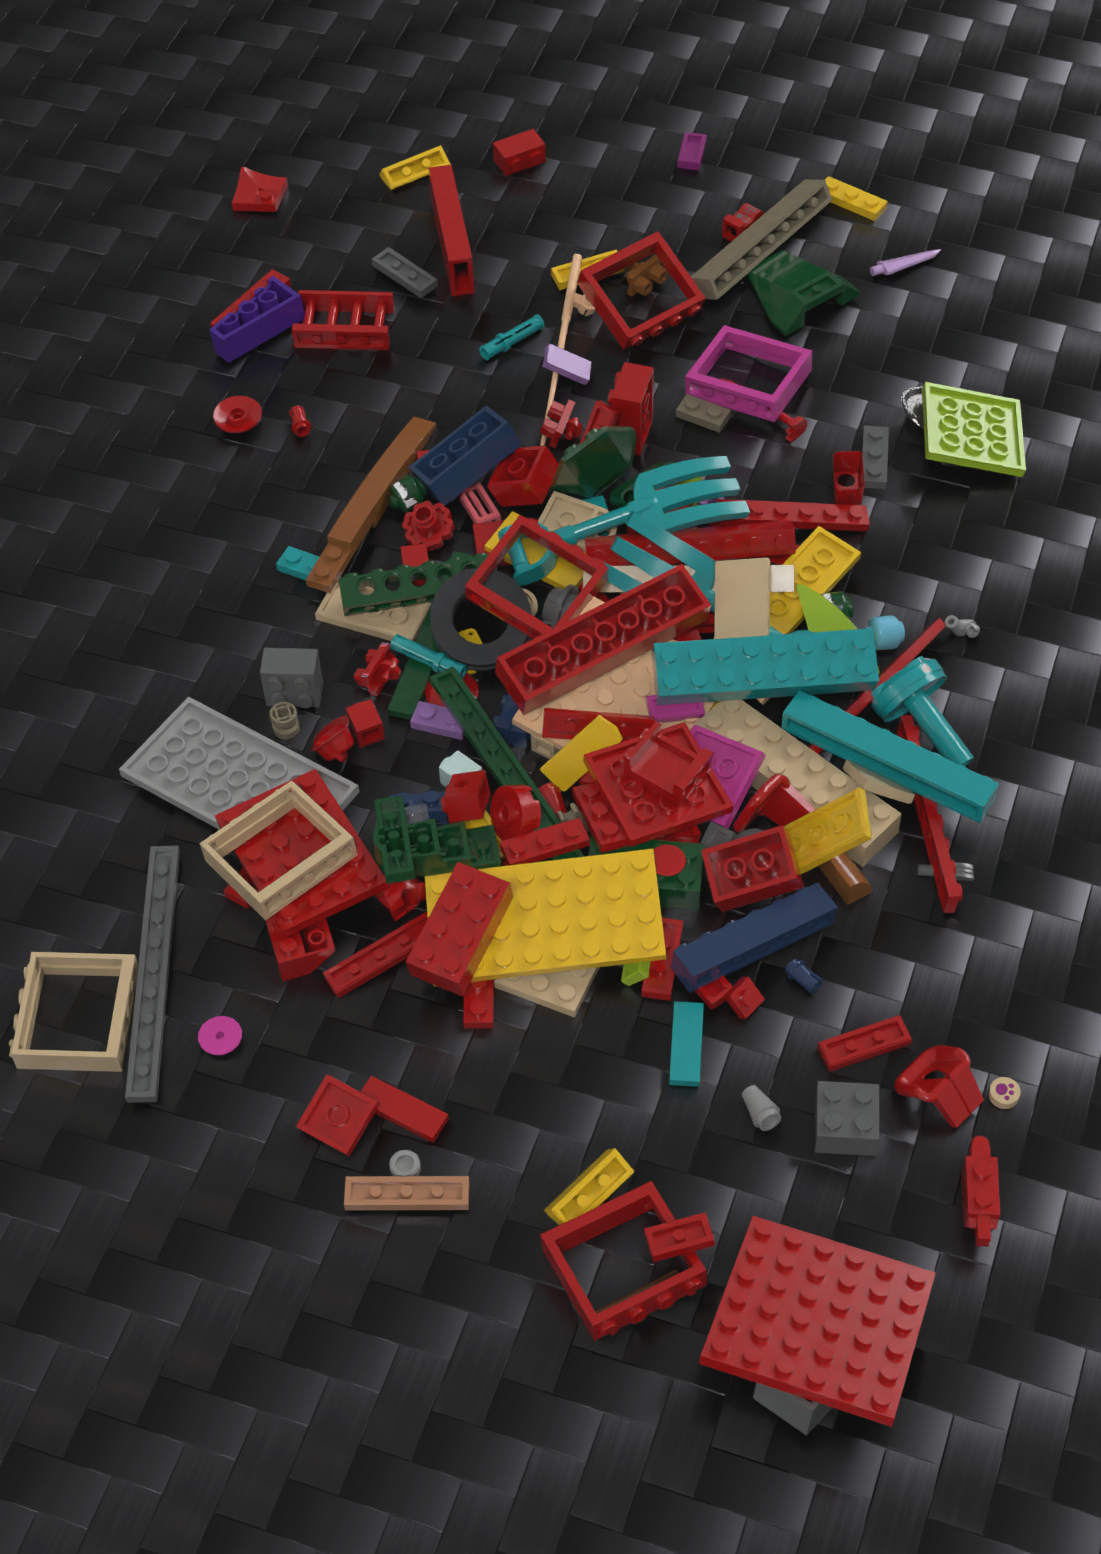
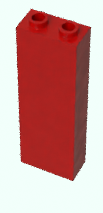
[429,165,475,296]

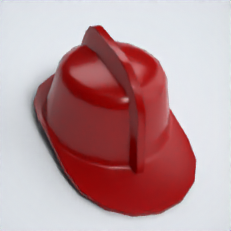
[311,715,354,762]

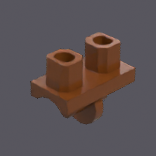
[625,254,667,297]

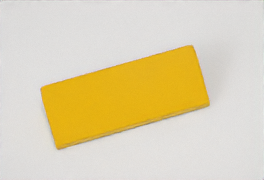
[379,145,451,190]
[540,715,622,791]
[544,1148,634,1225]

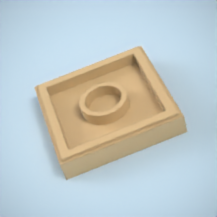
[843,760,915,804]

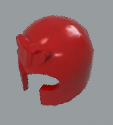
[375,874,426,922]

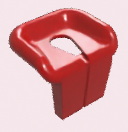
[733,774,815,833]
[894,1045,984,1128]

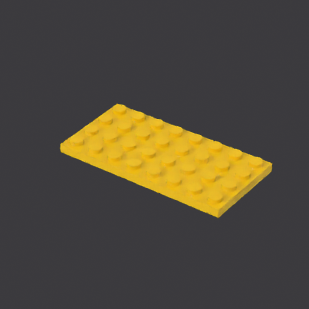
[425,849,667,986]

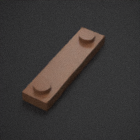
[344,1176,470,1210]

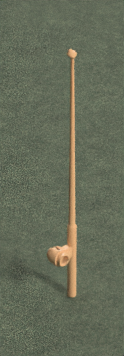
[540,254,595,446]

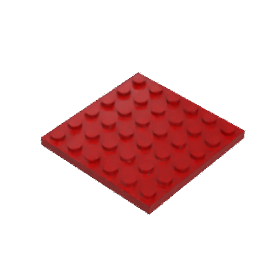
[699,1216,936,1427]

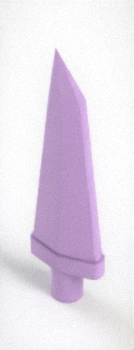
[870,249,942,276]

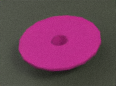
[198,1016,242,1055]

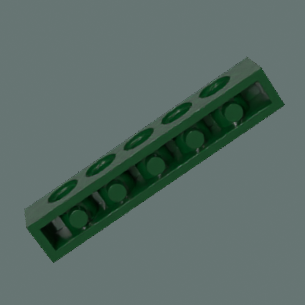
[338,553,497,616]

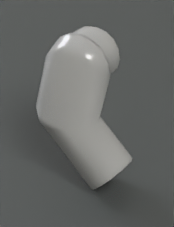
[945,615,980,638]

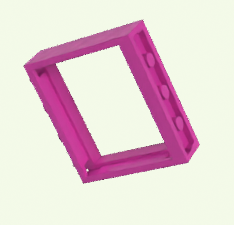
[685,325,812,422]

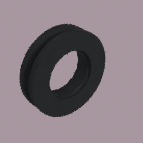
[430,568,531,671]

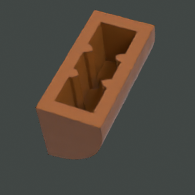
[819,852,872,905]

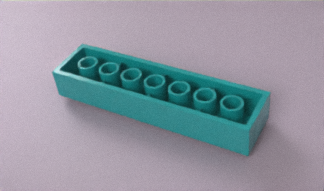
[652,628,879,705]

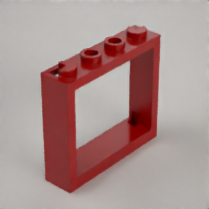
[577,231,706,350]
[465,515,608,639]
[540,1181,707,1341]

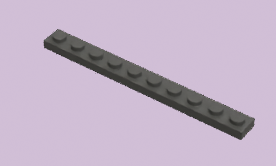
[125,846,180,1103]

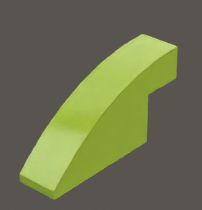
[796,584,880,674]

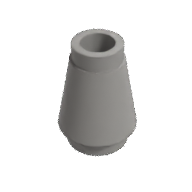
[742,1085,781,1131]

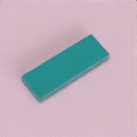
[669,1002,704,1087]

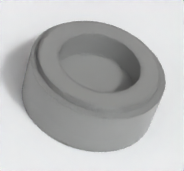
[389,1150,421,1176]

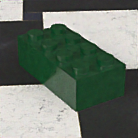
[588,835,704,910]

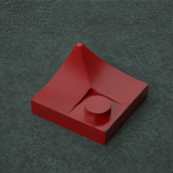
[232,167,288,212]

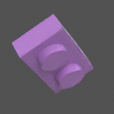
[410,701,464,740]

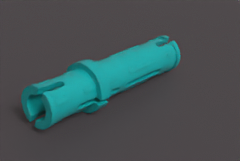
[479,314,545,360]
[390,633,468,679]

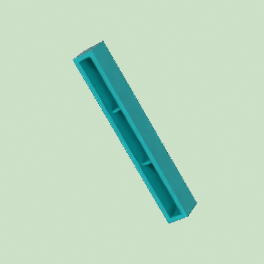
[782,690,999,823]

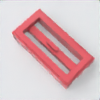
[458,481,501,524]

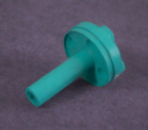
[871,656,974,766]

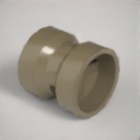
[270,702,300,739]

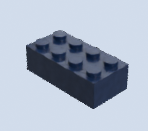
[408,405,522,506]

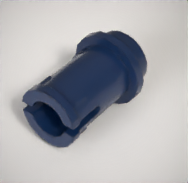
[785,959,824,994]

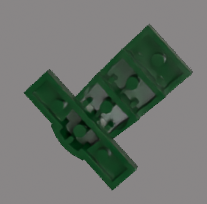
[373,795,501,884]

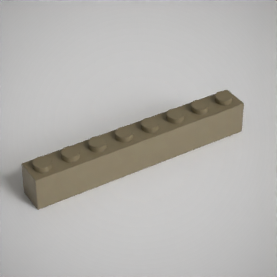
[691,179,832,300]

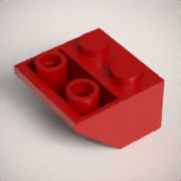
[266,916,335,981]

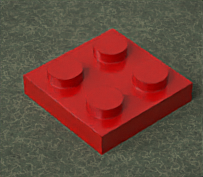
[296,1074,380,1157]

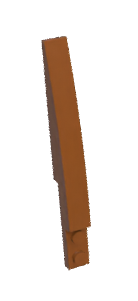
[306,417,436,593]

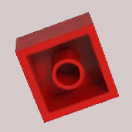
[487,445,559,507]

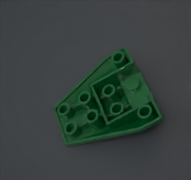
[747,250,860,336]
[550,426,637,500]

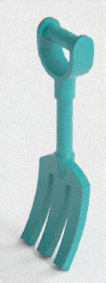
[498,456,750,585]
[604,511,811,635]

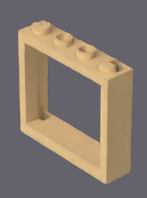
[200,780,358,920]
[9,952,138,1072]

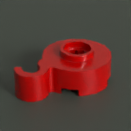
[490,784,541,866]

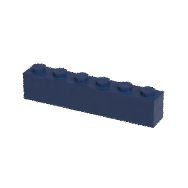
[671,883,838,993]

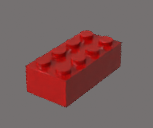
[406,862,514,997]

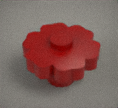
[402,501,455,551]

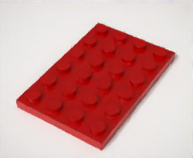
[214,769,389,938]

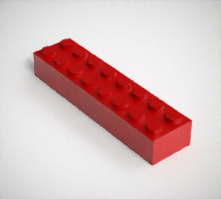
[495,564,712,716]

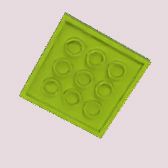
[922,382,1026,477]

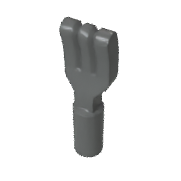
[917,862,974,881]

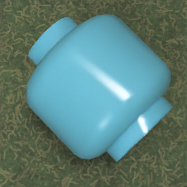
[864,615,905,651]

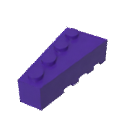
[209,276,304,363]

